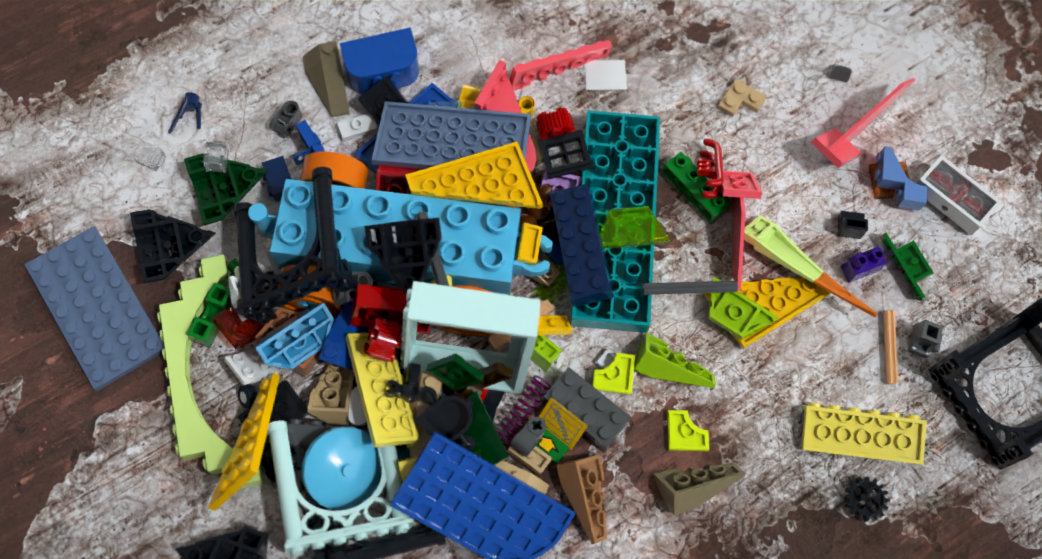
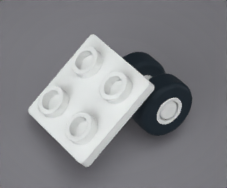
[224,349,279,409]

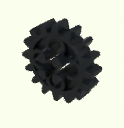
[843,476,890,522]

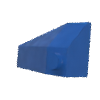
[319,295,369,371]

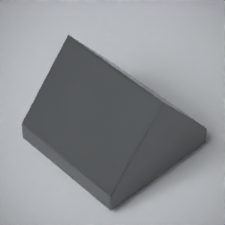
[830,64,852,82]

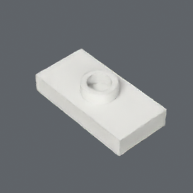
[337,113,378,141]

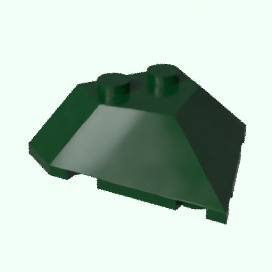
[184,153,268,226]

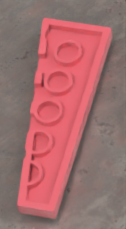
[509,40,612,91]

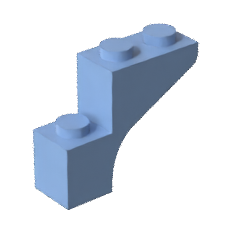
[875,146,927,211]

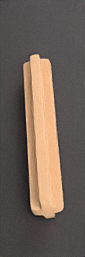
[883,310,898,385]

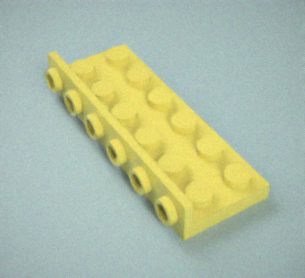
[345,333,419,448]
[801,402,927,465]

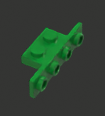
[882,233,934,301]

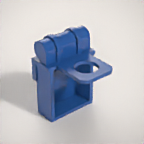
[293,120,325,165]

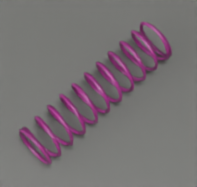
[496,375,551,451]

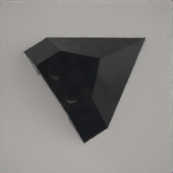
[130,209,216,284]
[364,217,442,295]
[175,527,268,559]

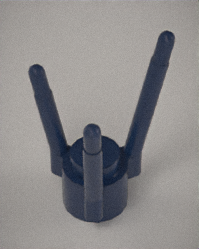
[168,92,202,134]

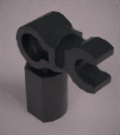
[385,363,421,403]

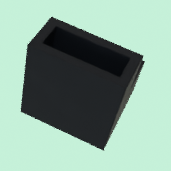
[838,211,868,239]

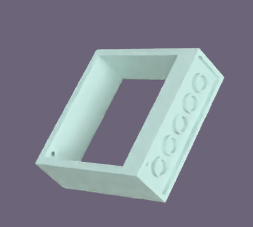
[400,281,541,394]

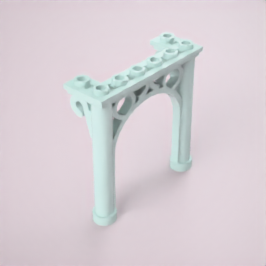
[267,421,414,558]

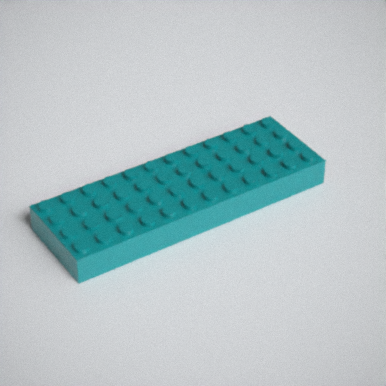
[570,110,660,333]

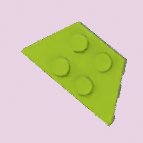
[708,277,778,340]

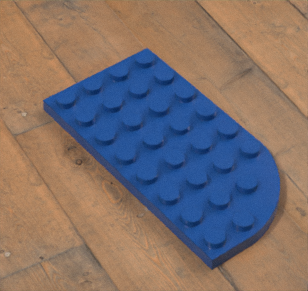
[390,431,576,559]

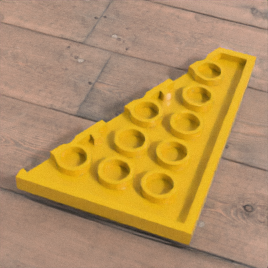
[405,142,543,209]
[702,277,832,350]

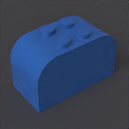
[340,27,419,95]

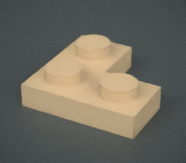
[717,79,767,117]

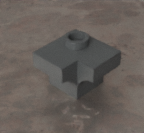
[907,320,943,358]

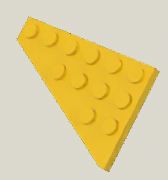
[208,372,280,511]

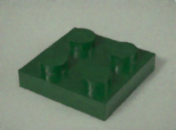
[426,353,484,391]

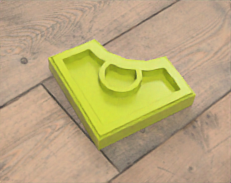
[592,353,636,395]
[667,410,709,452]

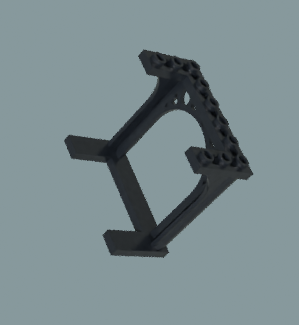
[928,298,1042,470]

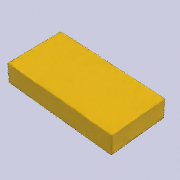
[516,222,543,266]

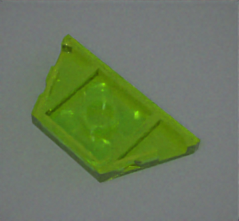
[601,206,670,249]

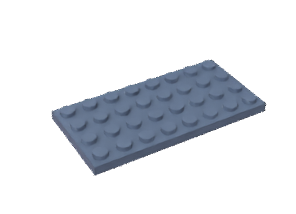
[372,101,531,169]
[24,226,165,391]

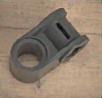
[269,100,302,138]
[510,417,546,457]

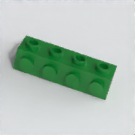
[662,152,731,224]

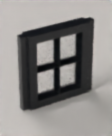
[539,129,593,180]

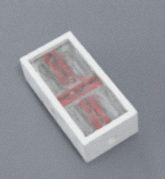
[916,155,1002,236]

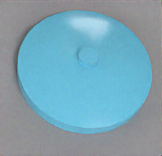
[302,426,381,511]

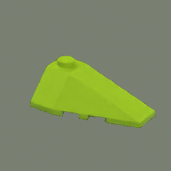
[635,332,716,388]

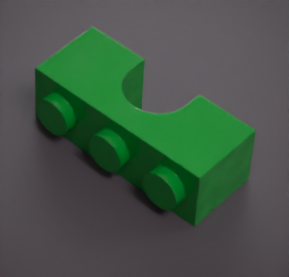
[187,282,232,348]

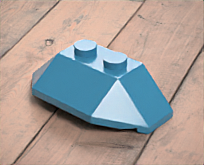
[255,302,334,369]

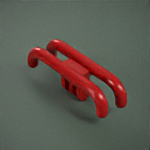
[697,138,724,199]

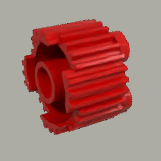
[536,107,575,147]
[363,317,403,363]

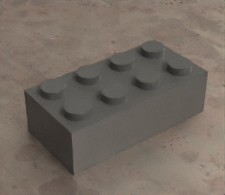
[542,367,631,453]

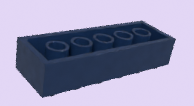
[550,183,614,307]

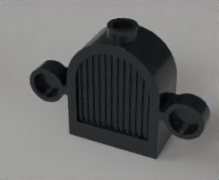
[416,387,475,451]

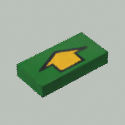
[533,427,570,464]

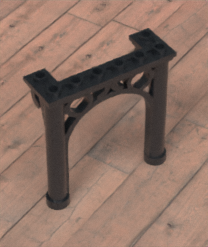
[234,167,358,324]
[293,444,446,559]

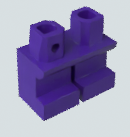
[840,247,887,283]

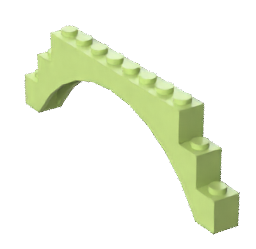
[157,255,264,489]

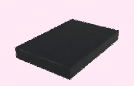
[237,381,310,440]

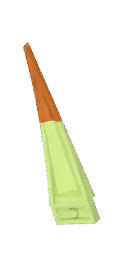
[744,215,877,317]

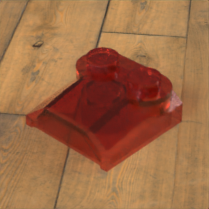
[212,306,265,350]

